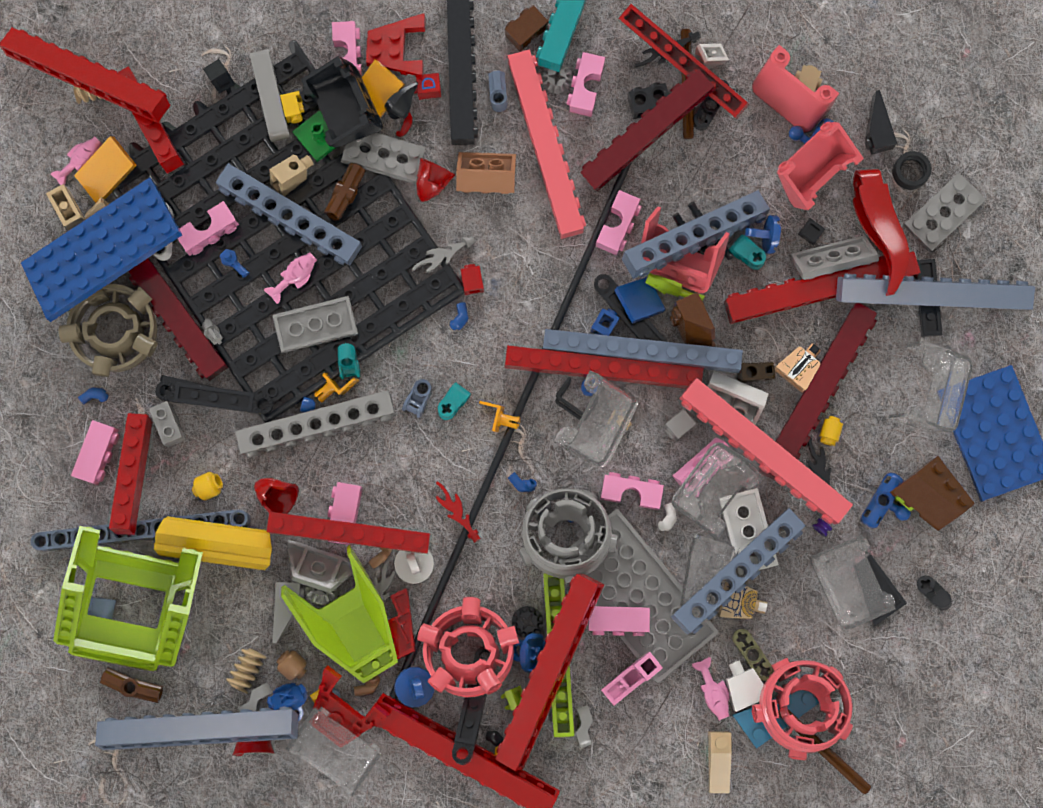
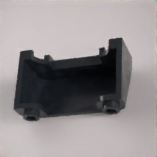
[301,55,383,148]

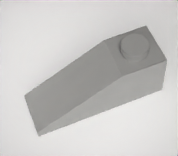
[272,582,305,643]

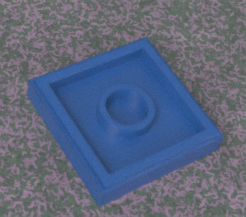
[614,277,666,323]

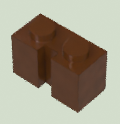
[505,5,549,52]

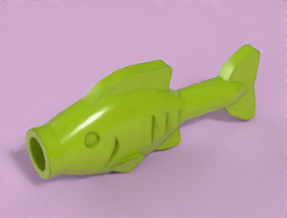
[645,273,705,301]

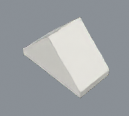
[694,44,729,69]

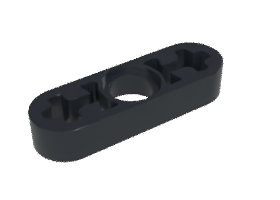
[693,79,730,131]

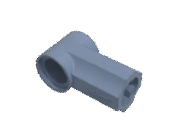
[488,70,508,112]

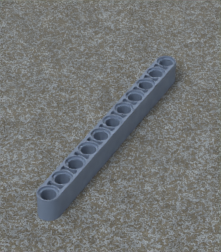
[31,510,251,551]

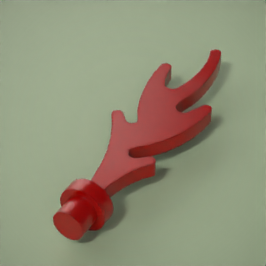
[436,481,481,543]

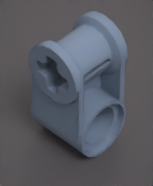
[402,379,433,419]
[88,597,116,620]

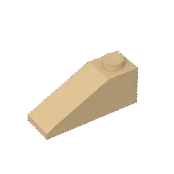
[708,731,732,793]

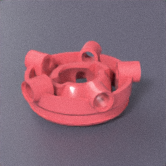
[417,597,519,697]
[752,658,853,760]

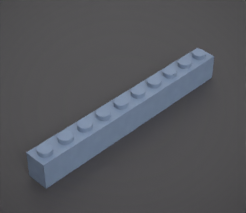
[836,273,1035,310]
[543,329,743,373]
[95,707,298,750]

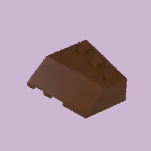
[669,292,716,347]
[889,456,975,531]

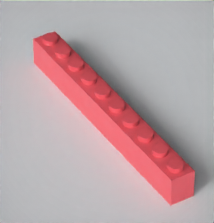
[508,49,586,239]
[679,378,853,524]

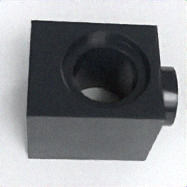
[203,59,235,94]

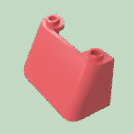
[752,45,840,133]
[777,122,864,210]

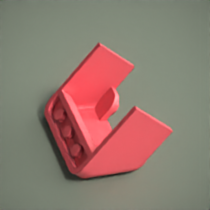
[641,207,730,293]

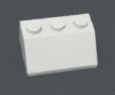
[707,371,769,425]

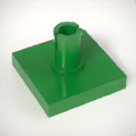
[292,110,335,162]

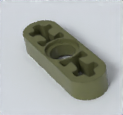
[732,629,774,681]

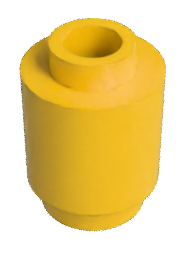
[819,416,843,446]

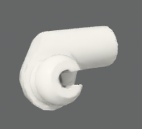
[658,503,677,531]

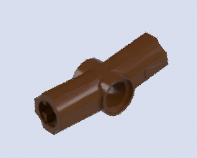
[324,162,366,221]
[100,667,163,703]

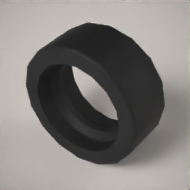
[892,151,932,190]

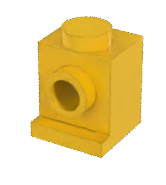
[280,91,305,124]

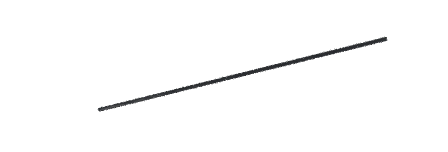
[389,162,632,700]

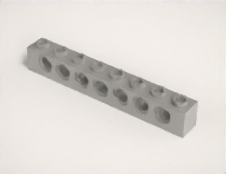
[235,390,396,458]

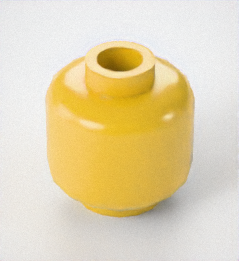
[192,472,223,501]

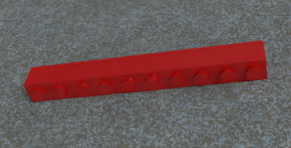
[0,27,171,123]
[724,251,921,324]
[504,345,703,389]
[495,574,605,771]
[375,693,560,808]

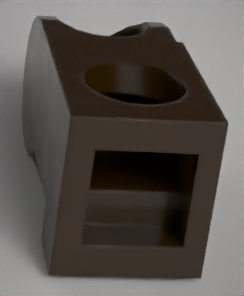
[737,362,776,383]

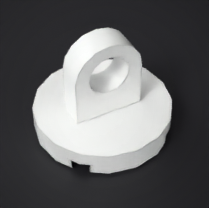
[394,551,434,584]

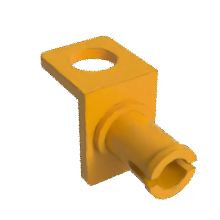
[314,373,360,403]
[479,401,520,432]

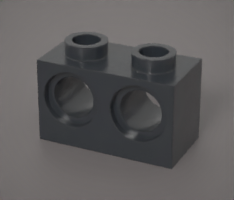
[627,82,669,119]

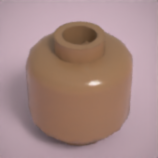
[276,650,307,680]

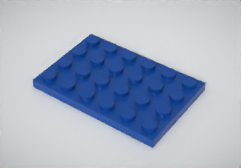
[937,365,1043,502]

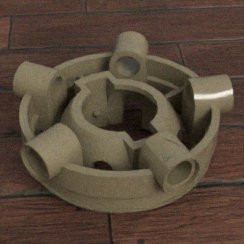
[58,284,158,377]

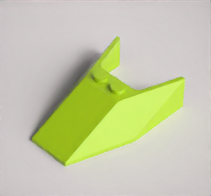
[281,545,398,683]

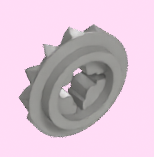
[542,65,572,94]
[305,585,337,604]

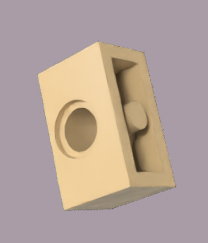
[46,184,86,231]

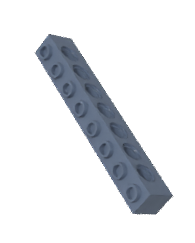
[215,163,362,266]
[622,190,770,279]
[670,508,806,634]

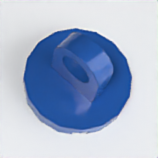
[745,215,781,254]
[513,633,546,673]
[394,667,434,707]
[267,683,308,721]

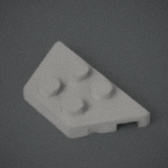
[287,540,353,593]

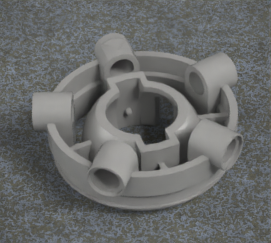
[518,488,618,587]

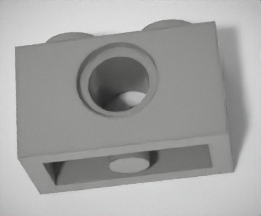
[149,401,186,447]

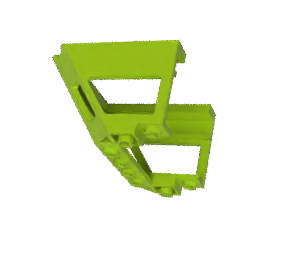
[53,526,203,671]

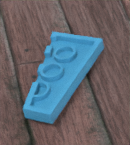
[732,690,819,749]

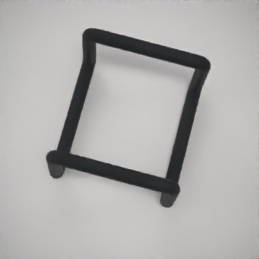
[555,377,598,421]

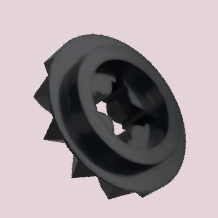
[512,606,544,638]

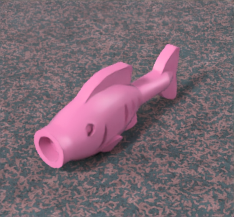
[51,136,102,185]
[264,252,317,304]
[692,657,730,720]

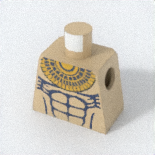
[718,581,767,619]

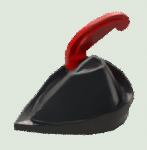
[384,82,419,137]

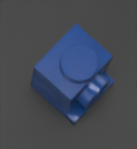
[591,308,620,336]

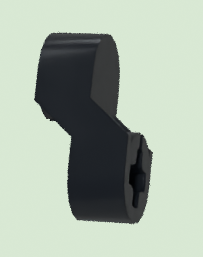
[917,575,953,610]

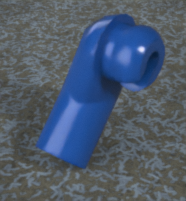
[450,302,469,330]
[78,387,109,405]
[508,472,537,492]

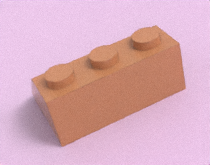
[456,152,516,194]

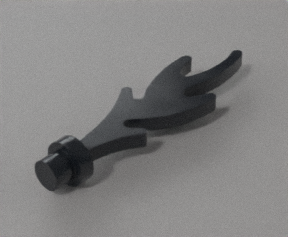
[635,31,701,67]
[807,438,831,485]

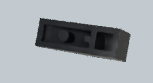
[865,90,897,155]

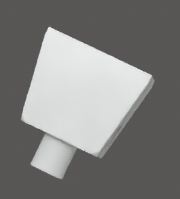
[725,660,764,712]

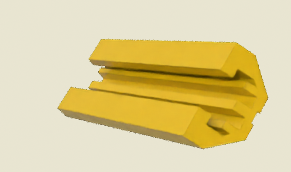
[154,516,272,570]

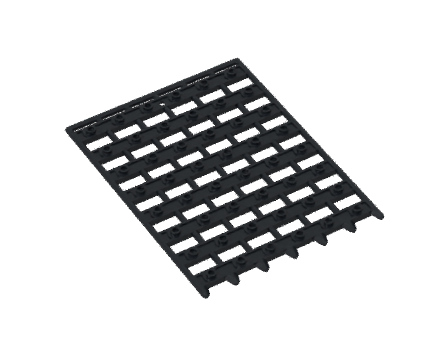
[112,40,465,423]

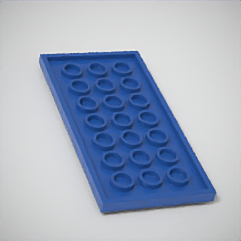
[21,177,182,322]

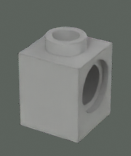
[664,409,696,441]

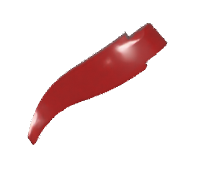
[852,169,909,296]

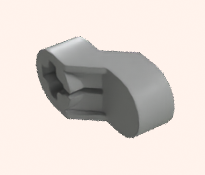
[237,682,273,712]
[575,705,594,748]

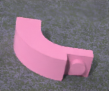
[601,652,663,706]

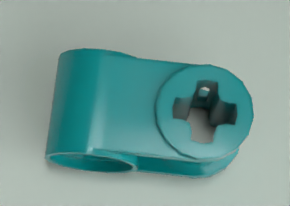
[729,234,766,270]
[338,343,361,380]
[438,382,471,420]

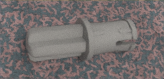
[200,319,223,345]

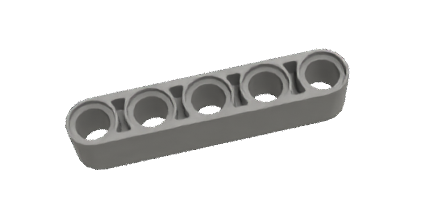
[250,49,290,142]

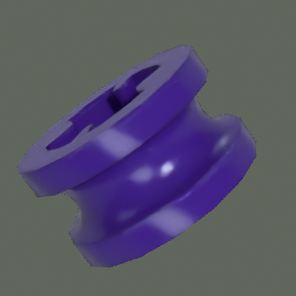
[812,518,832,537]

